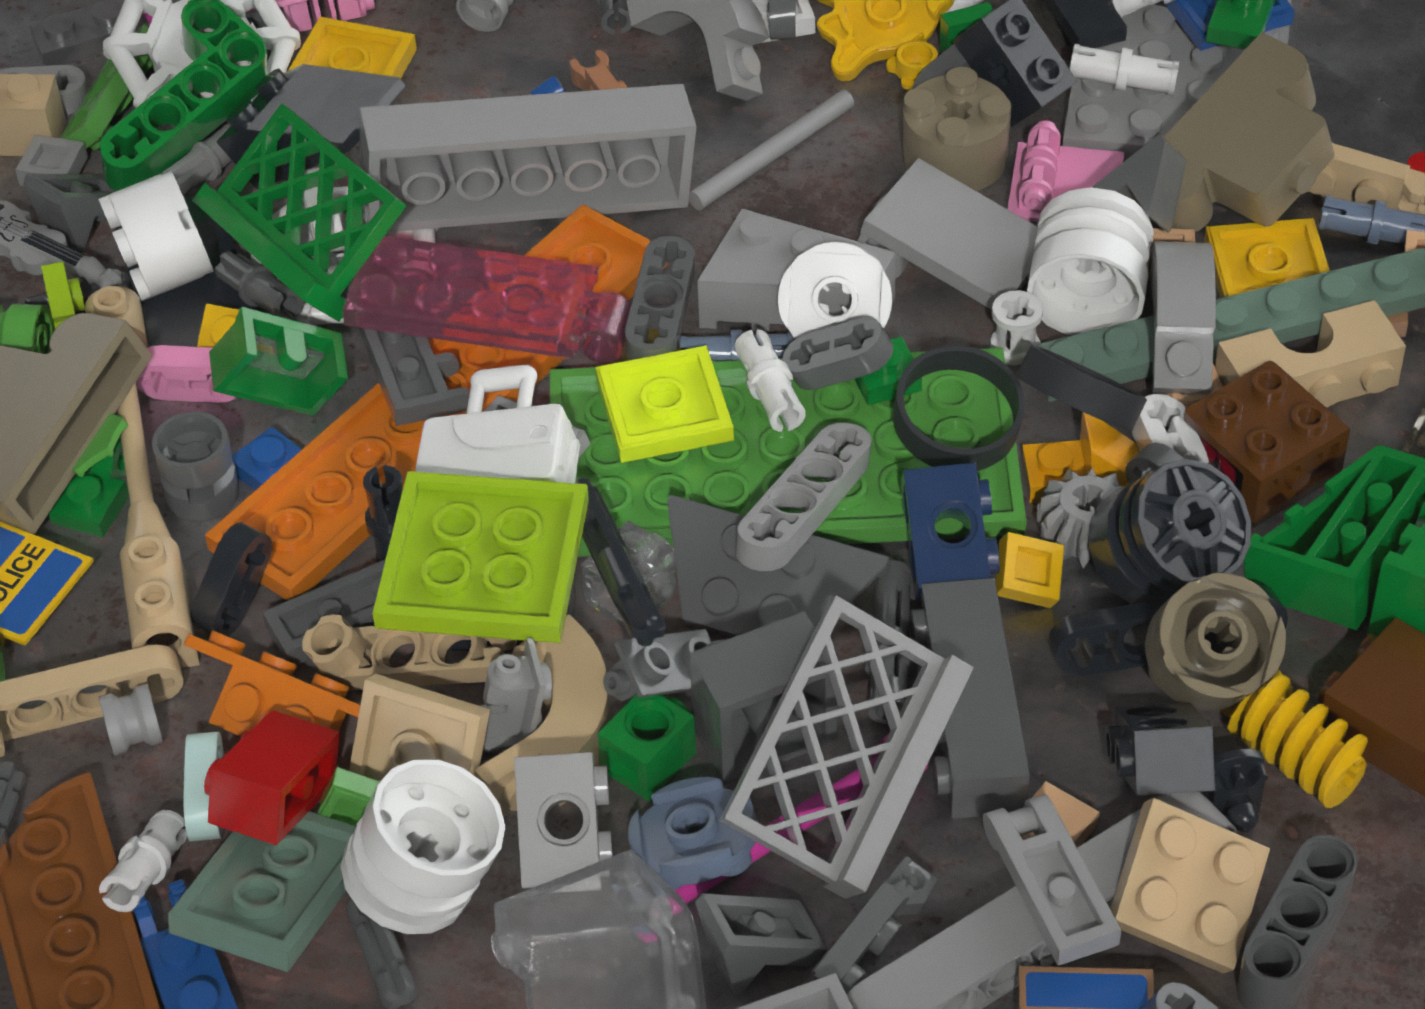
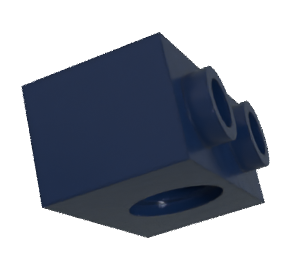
[901,462,1000,600]

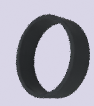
[1016,344,1147,431]
[893,345,1025,471]

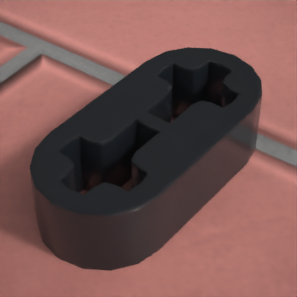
[191,522,272,636]

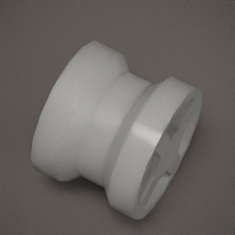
[99,683,163,756]

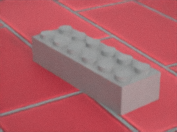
[360,84,697,232]

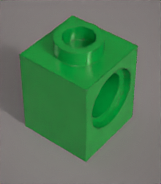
[597,695,696,802]

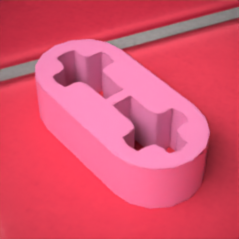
[136,345,236,403]

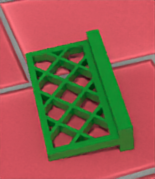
[192,103,407,322]

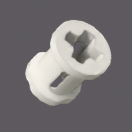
[990,290,1043,366]

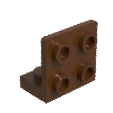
[1184,361,1350,528]

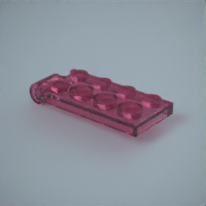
[343,236,631,363]

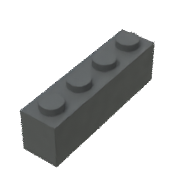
[910,578,1030,819]

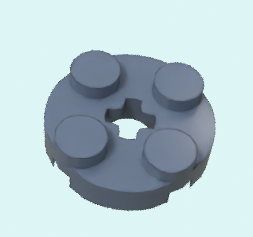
[628,777,758,891]

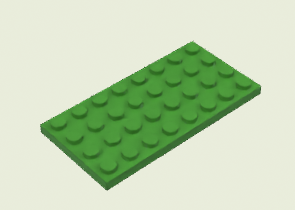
[550,348,1027,557]

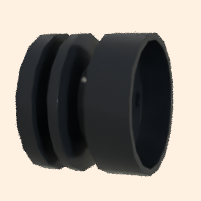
[1089,459,1251,604]

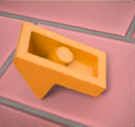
[1021,412,1139,503]

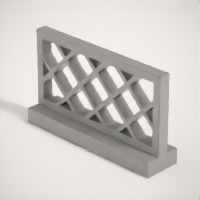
[719,595,974,899]

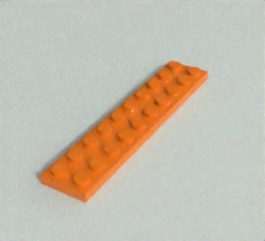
[205,204,668,601]

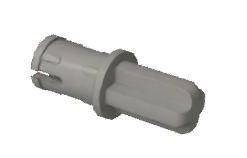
[162,123,232,195]

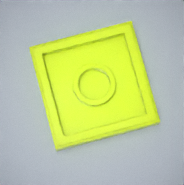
[595,345,734,463]

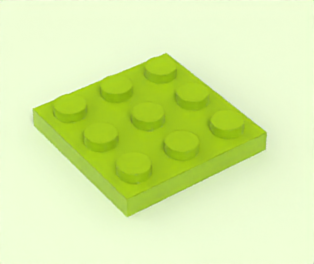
[372,471,589,643]

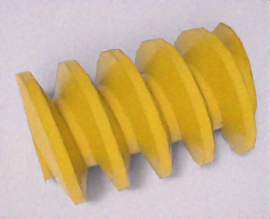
[1227,675,1368,808]

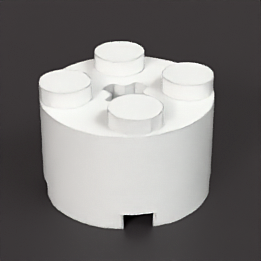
[99,171,213,301]

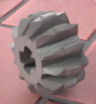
[1037,467,1123,568]

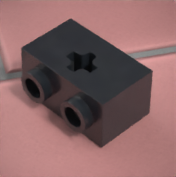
[953,0,1078,127]

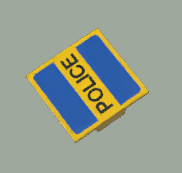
[0,521,94,647]

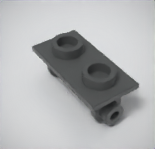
[603,629,711,701]

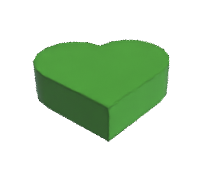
[318,767,380,826]

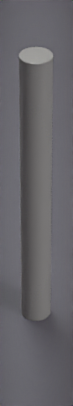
[689,89,854,211]

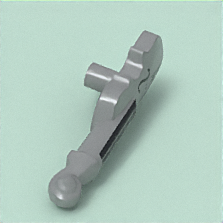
[0,200,122,288]

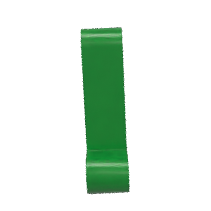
[100,0,267,191]

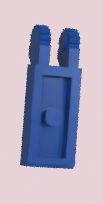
[133,879,238,1009]

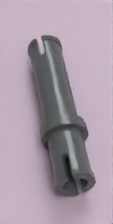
[865,560,914,725]

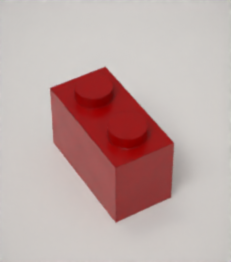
[204,710,340,846]

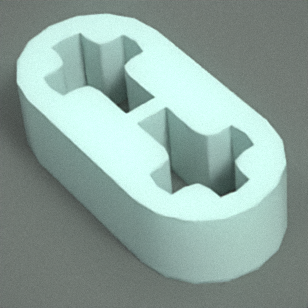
[184,732,224,841]

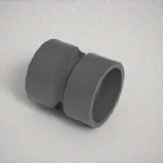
[152,411,239,521]

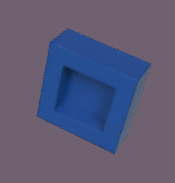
[232,427,302,491]

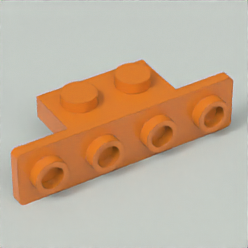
[183,630,360,736]

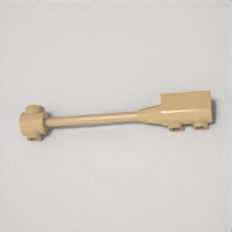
[85,286,200,669]

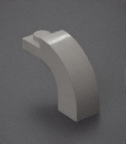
[626,0,769,101]
[1148,241,1216,395]

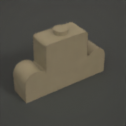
[1142,32,1335,232]
[0,313,153,534]

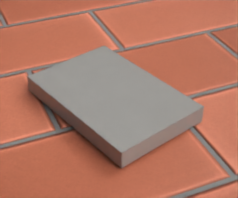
[860,158,1038,310]

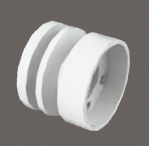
[1027,187,1154,336]
[340,760,505,934]

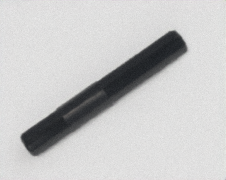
[576,477,666,646]

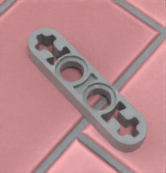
[736,423,872,571]

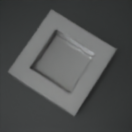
[15,135,88,186]

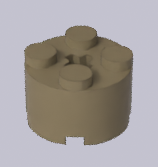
[903,67,1011,191]
[1145,573,1286,711]

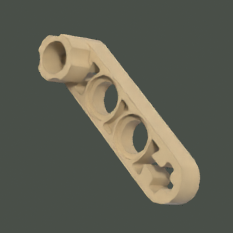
[302,614,546,691]
[0,644,183,758]

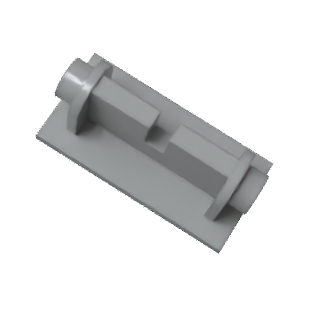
[481,638,552,754]

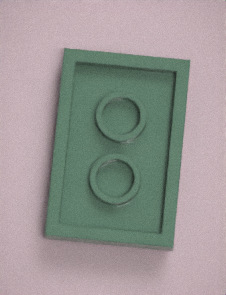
[168,812,355,972]

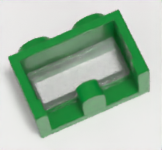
[209,307,348,416]

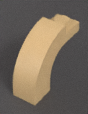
[474,614,611,817]

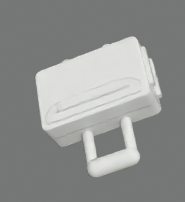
[415,365,580,483]

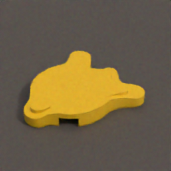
[817,0,955,82]

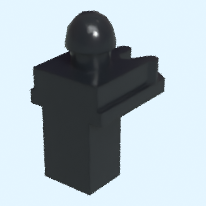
[1201,734,1269,832]

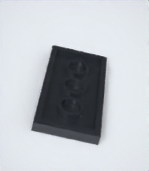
[114,195,256,347]

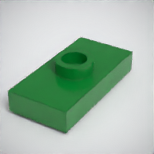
[1206,0,1276,49]

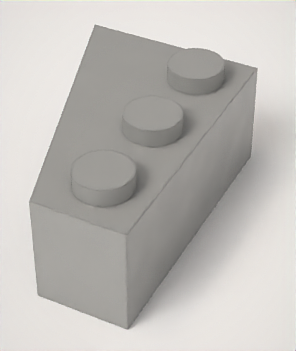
[697,209,896,331]

